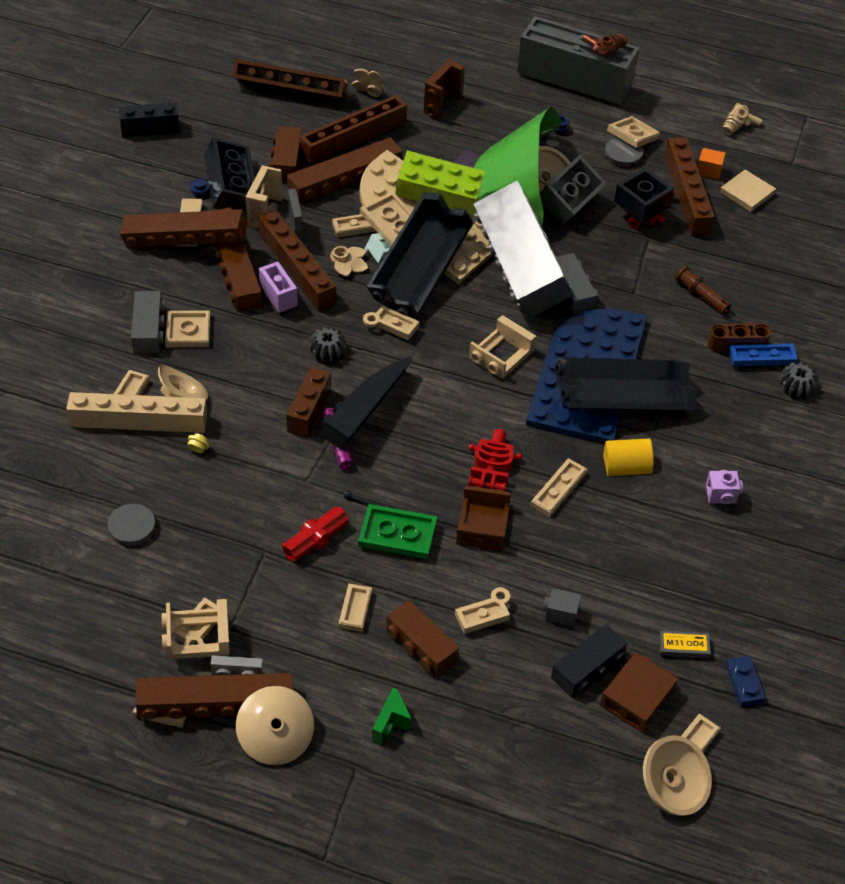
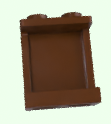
[424,59,465,119]
[456,486,511,551]
[600,652,678,734]

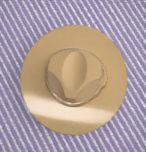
[158,365,208,400]

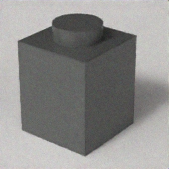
[542,588,581,628]

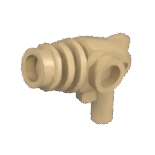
[722,103,762,136]

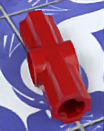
[282,507,349,562]

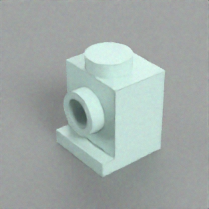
[365,233,391,263]

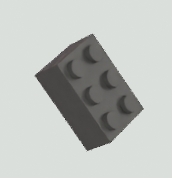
[540,155,607,226]

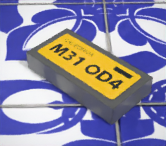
[659,631,711,659]

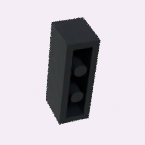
[119,102,180,137]
[551,624,628,698]

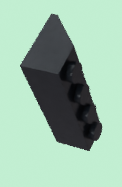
[204,137,258,210]

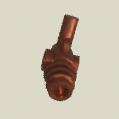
[582,34,628,57]

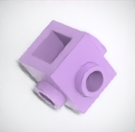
[706,470,743,504]

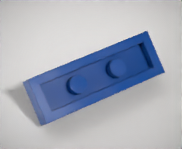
[729,343,798,366]

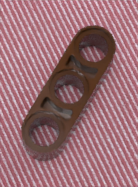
[707,323,772,353]

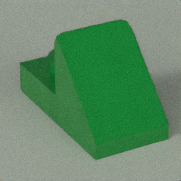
[372,688,411,746]

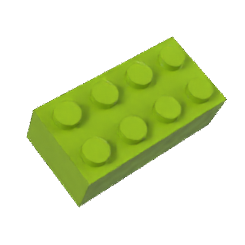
[395,151,485,216]

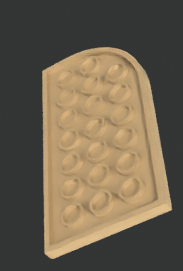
[359,150,493,285]

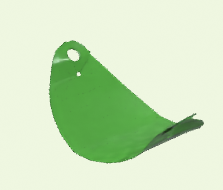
[474,107,562,225]

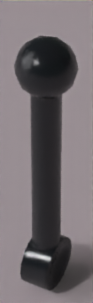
[343,491,389,508]

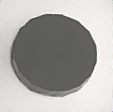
[604,137,643,168]
[107,504,156,546]

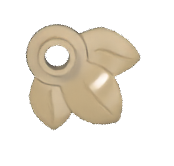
[352,69,385,97]
[330,246,368,277]

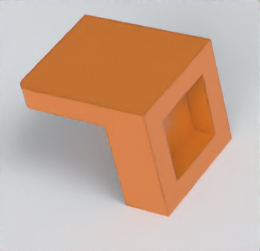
[698,148,725,180]

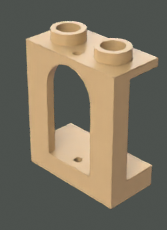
[246,165,282,229]
[469,315,536,379]
[162,599,230,659]

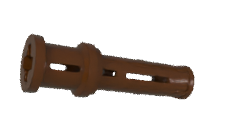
[675,266,732,315]

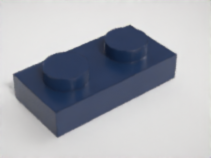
[725,656,766,707]

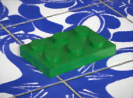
[358,504,437,559]

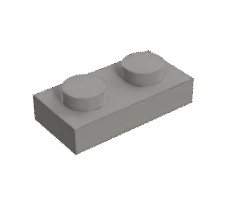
[211,655,263,675]

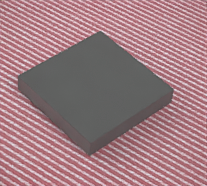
[288,189,303,243]

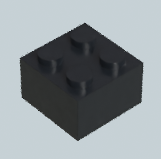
[614,167,674,223]

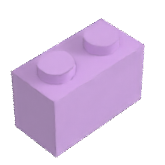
[259,262,298,313]

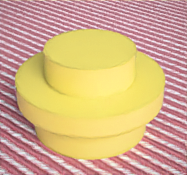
[187,434,210,454]

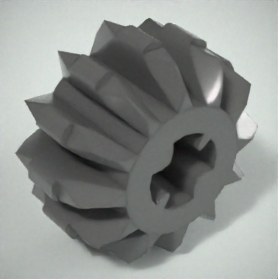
[309,327,346,363]
[780,362,818,398]

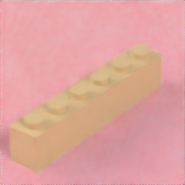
[66,392,207,433]

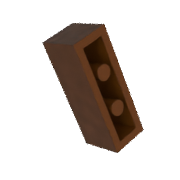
[269,126,302,181]
[286,367,331,438]
[386,600,459,677]

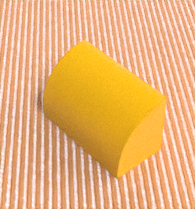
[603,439,653,476]

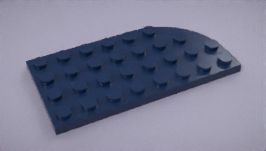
[526,308,647,444]

